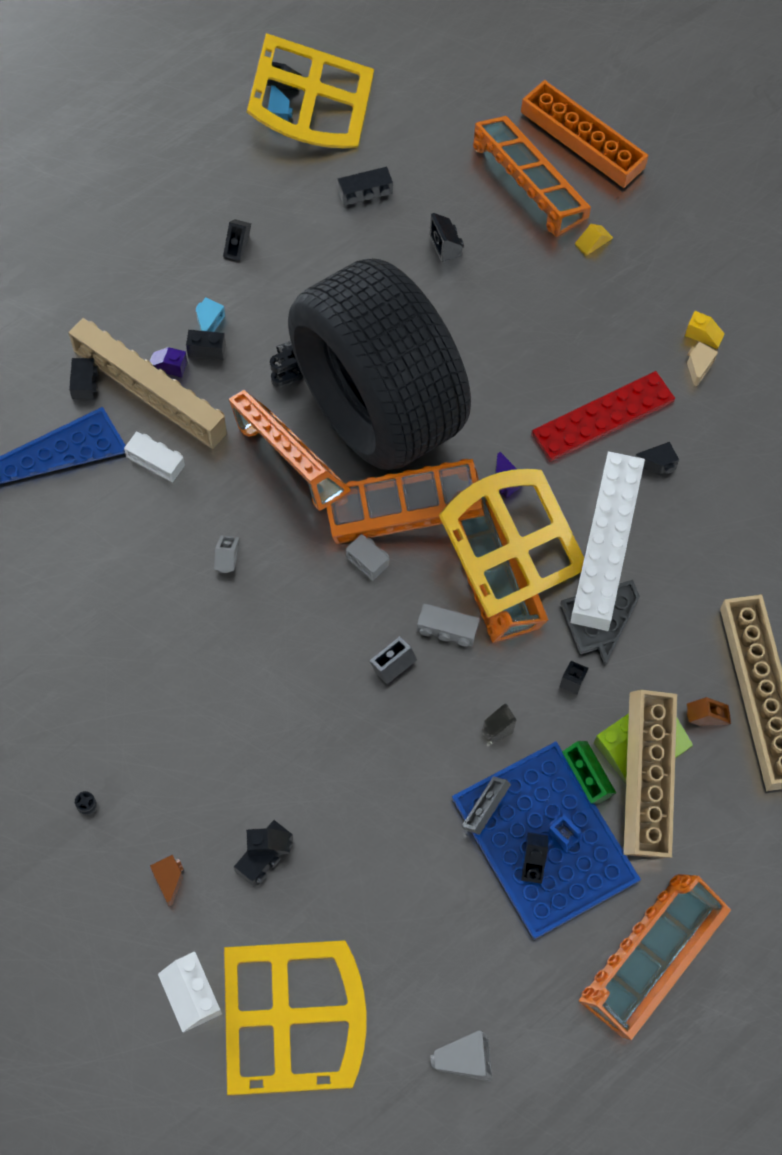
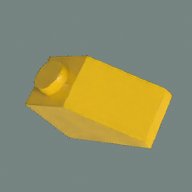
[685,311,725,349]

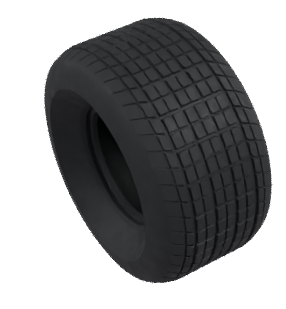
[288,258,471,470]

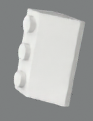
[158,951,222,1033]

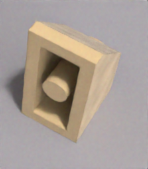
[687,342,718,387]

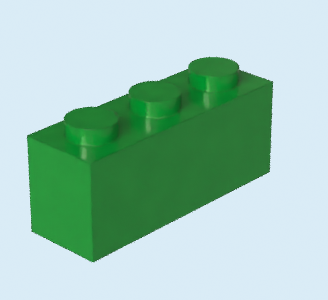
[562,741,616,804]

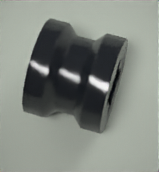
[74,791,97,815]

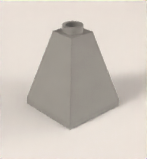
[431,1031,493,1081]

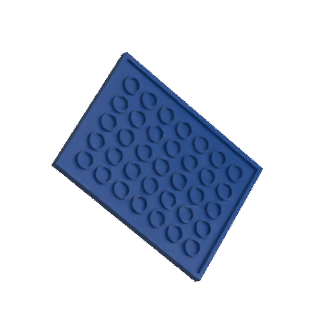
[452,741,641,940]

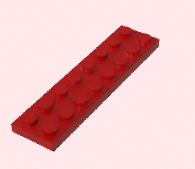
[531,371,675,462]

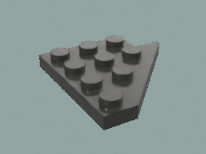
[560,580,640,664]

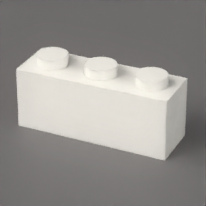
[124,431,185,483]

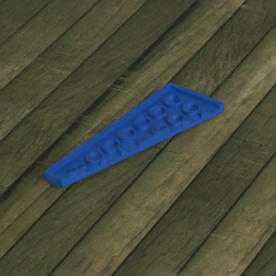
[0,407,126,484]

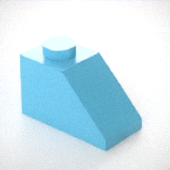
[196,297,225,332]

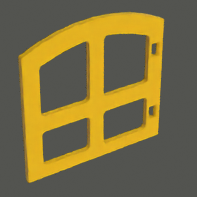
[246,33,374,149]
[439,469,584,618]
[224,940,366,1096]

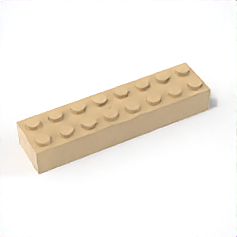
[624,690,677,858]

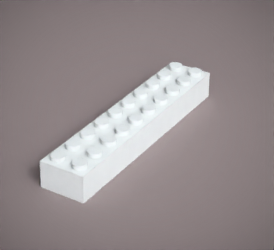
[570,451,645,631]

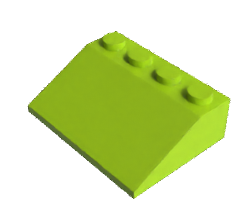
[594,713,693,784]

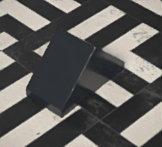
[559,661,589,695]

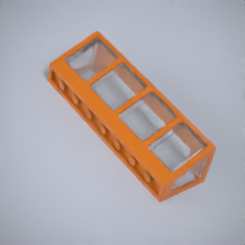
[327,459,485,544]

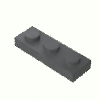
[462,777,511,835]

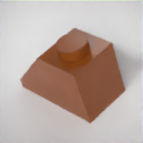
[687,697,731,726]
[150,855,184,907]

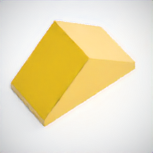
[575,224,613,256]

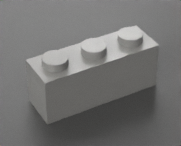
[417,603,480,647]

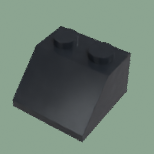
[429,213,464,262]

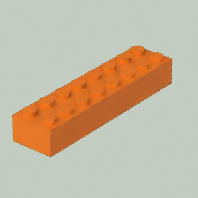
[521,80,649,188]

